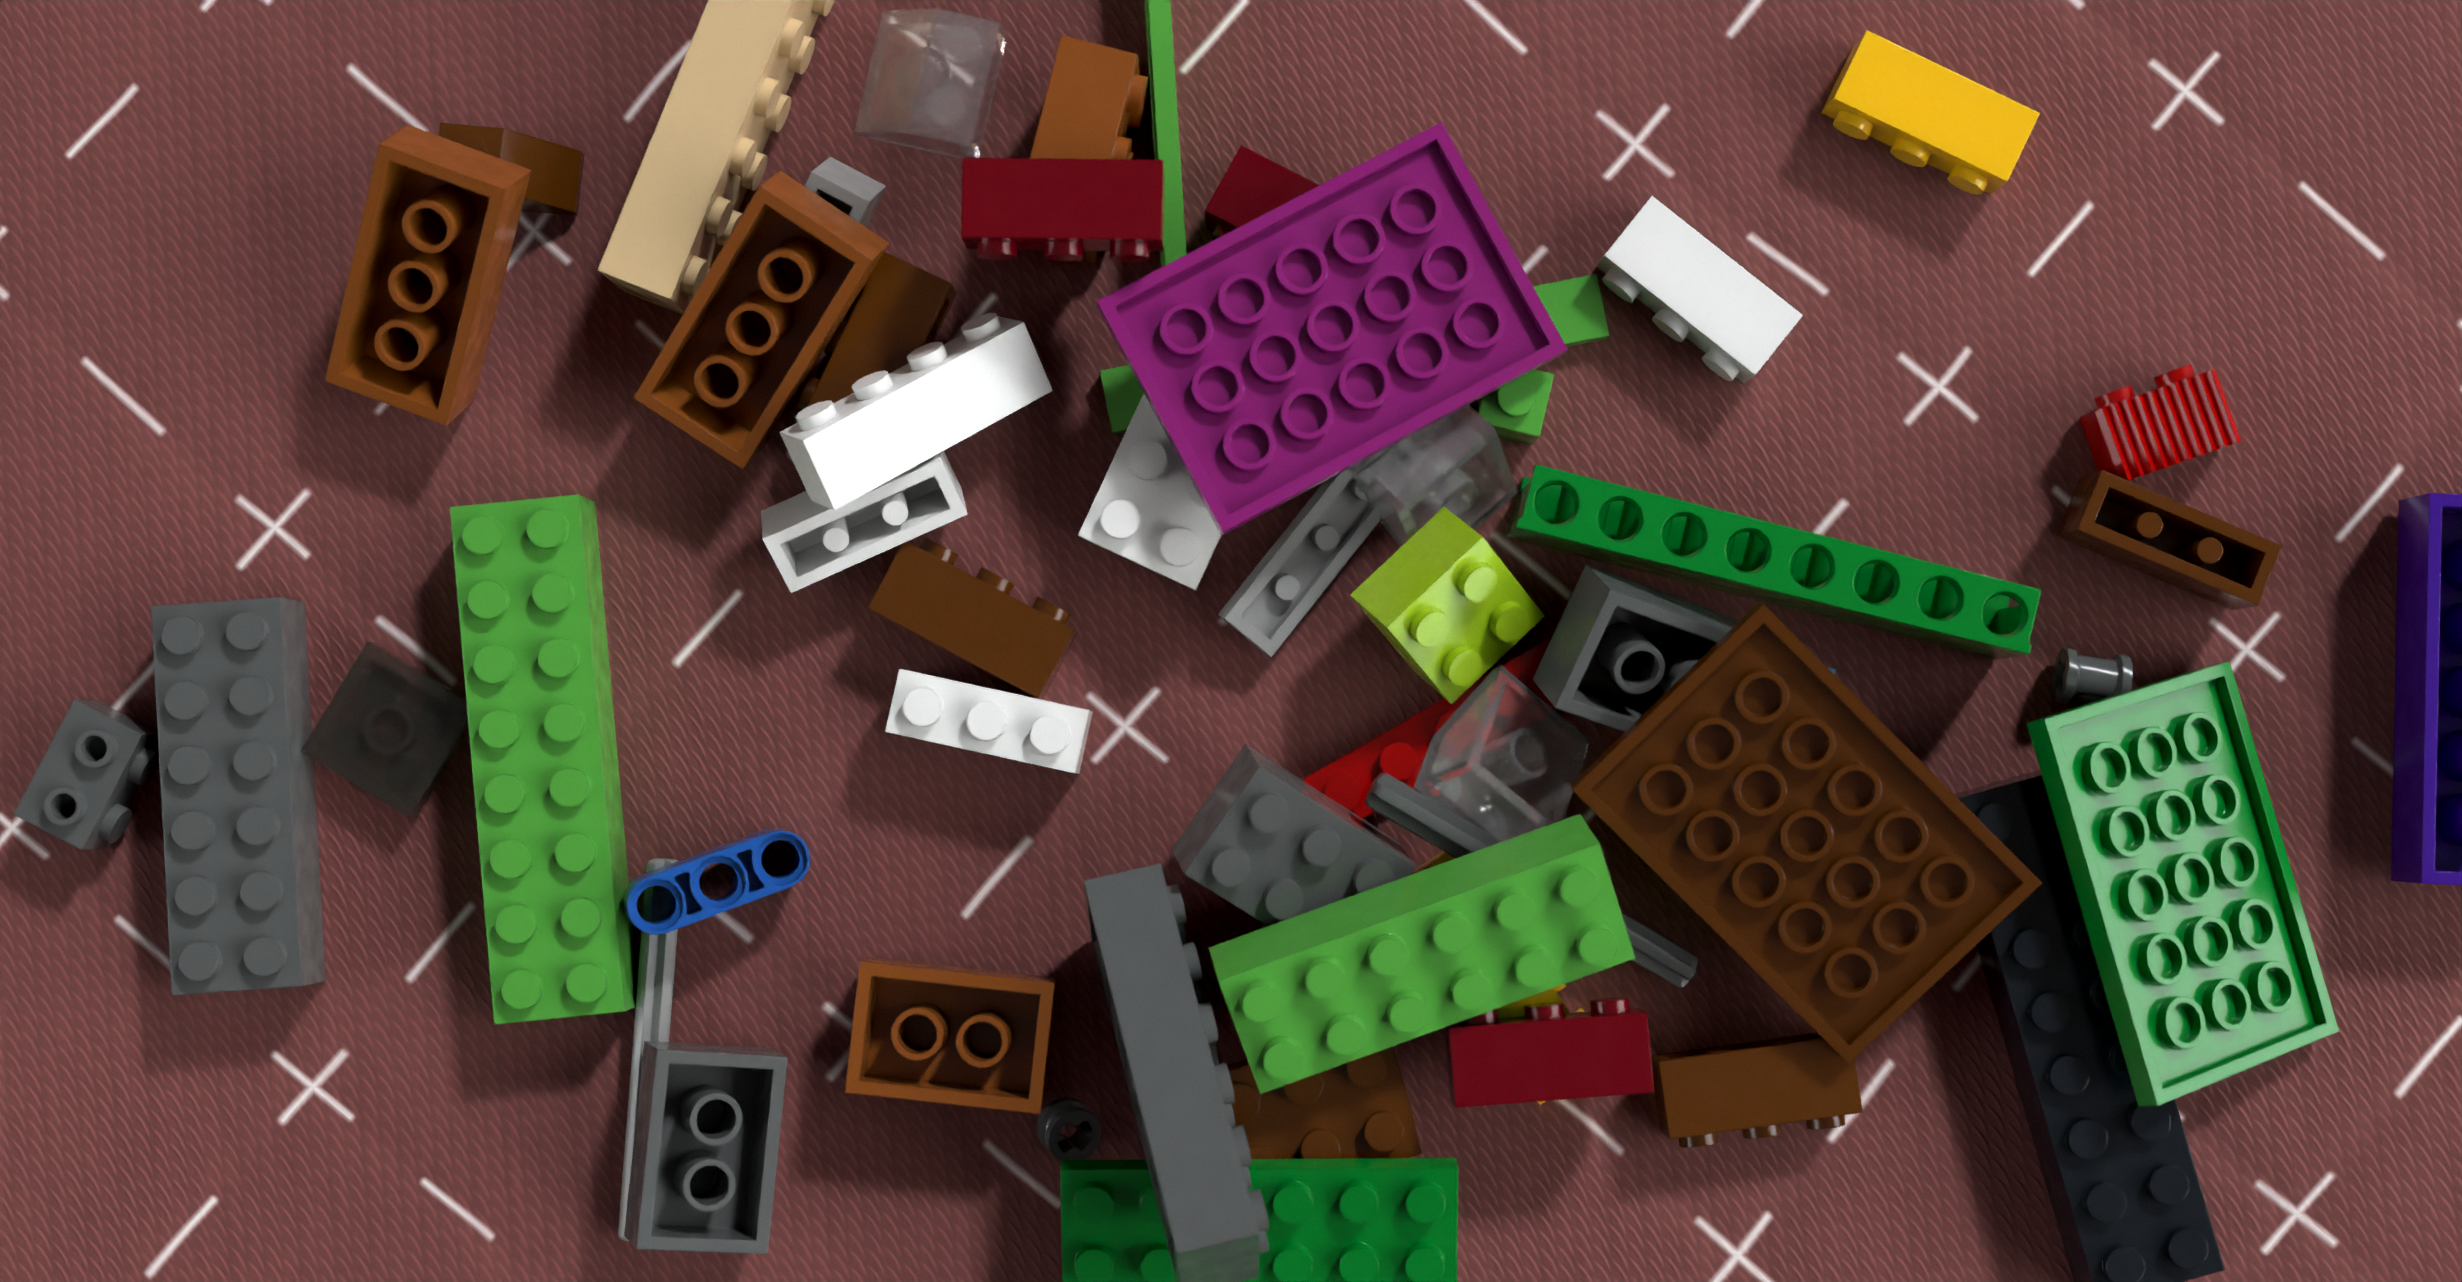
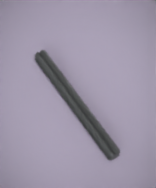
[1364,773,1698,988]

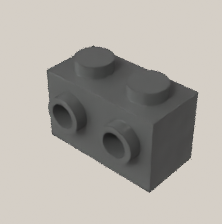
[13,699,159,850]

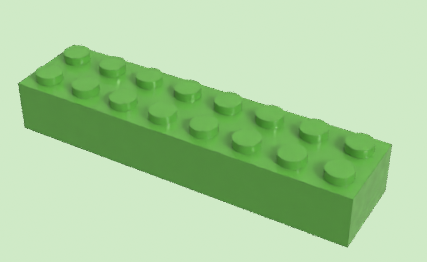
[450,495,638,1025]

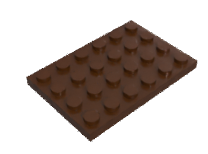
[1571,601,2042,1063]

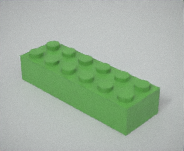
[1209,814,1635,1094]

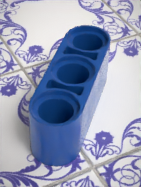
[623,828,810,935]

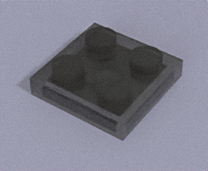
[301,642,469,817]

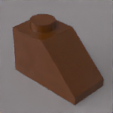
[439,123,584,216]

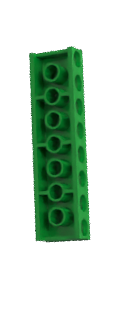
[1505,464,2042,660]

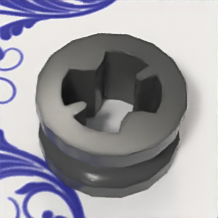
[1036,1097,1101,1161]

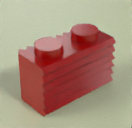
[2080,364,2241,481]

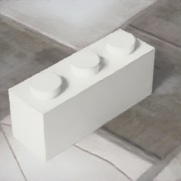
[1597,196,1803,383]
[761,451,968,593]
[885,669,1093,774]

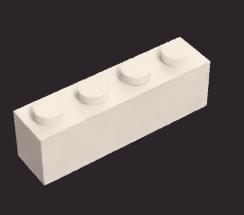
[780,313,1053,510]

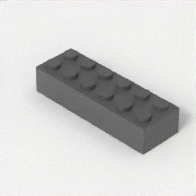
[151,597,326,995]
[1084,863,1269,1282]

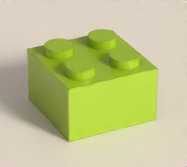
[1350,507,1544,704]

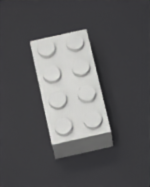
[1078,394,1221,591]

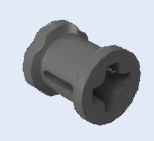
[2052,647,2133,704]

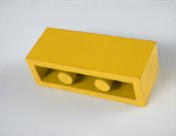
[1821,30,2040,195]

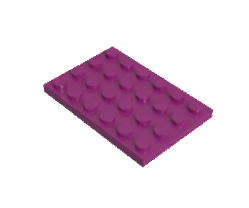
[1096,122,1568,536]

